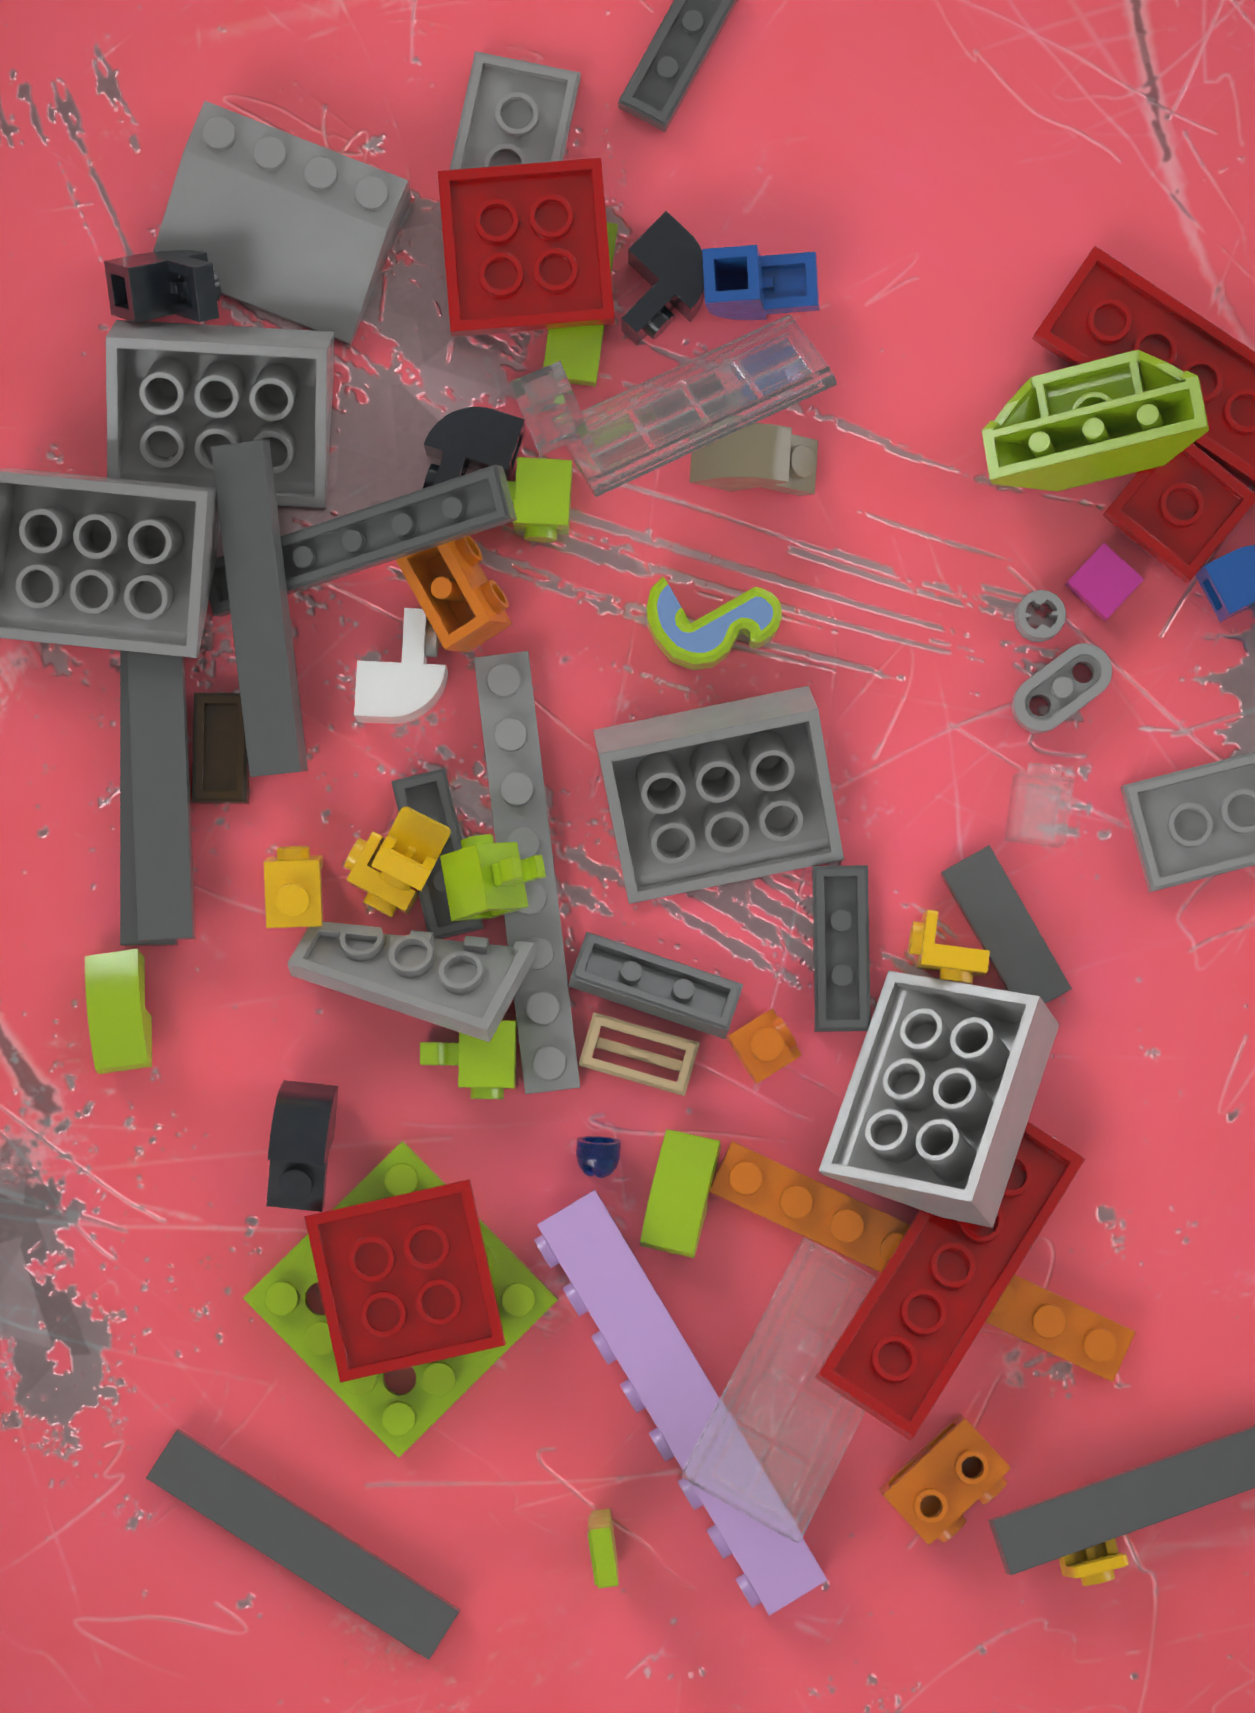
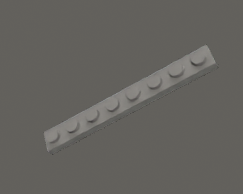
[474,651,581,1094]

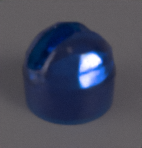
[576,1136,621,1178]

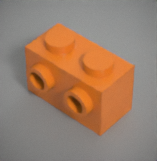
[396,536,513,653]
[878,1414,1011,1545]

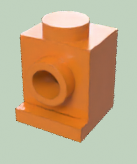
[726,1008,802,1084]

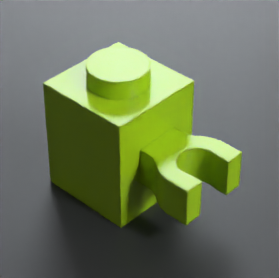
[507,457,573,543]
[440,834,546,921]
[420,1021,517,1099]

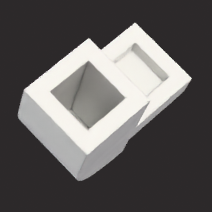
[354,608,448,724]

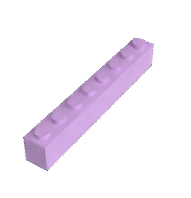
[534,1190,827,1616]

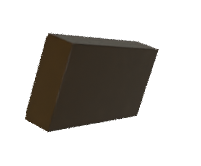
[192,693,249,804]

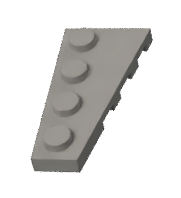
[287,921,537,1042]

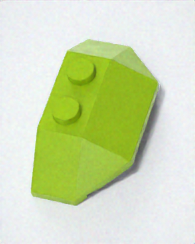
[981,350,1209,492]

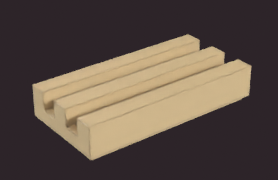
[578,1012,700,1096]

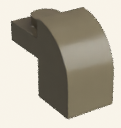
[689,423,818,496]

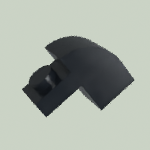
[621,211,704,345]
[104,250,221,323]
[423,407,526,489]
[266,1080,338,1212]

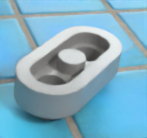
[1011,643,1112,734]

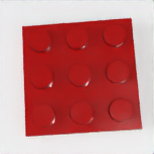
[438,157,615,337]
[304,1179,506,1383]

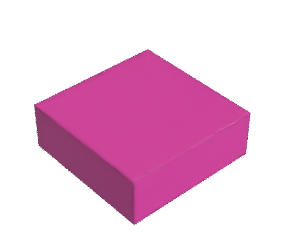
[1065,543,1144,622]

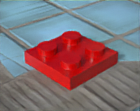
[1103,443,1255,584]

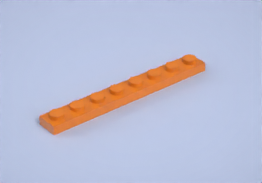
[710,1141,1136,1382]

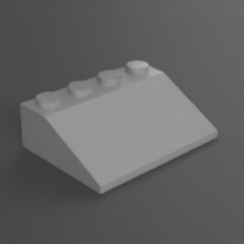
[153,101,412,346]
[106,320,334,508]
[0,468,220,658]
[593,686,844,904]
[819,971,1059,1228]

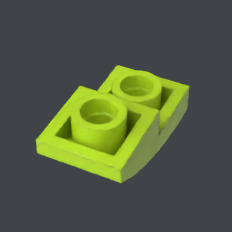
[85,948,152,1074]
[640,1129,721,1258]

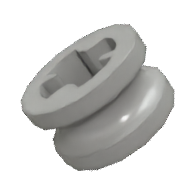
[1014,590,1066,642]

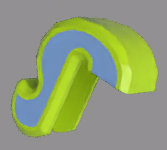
[646,577,782,671]

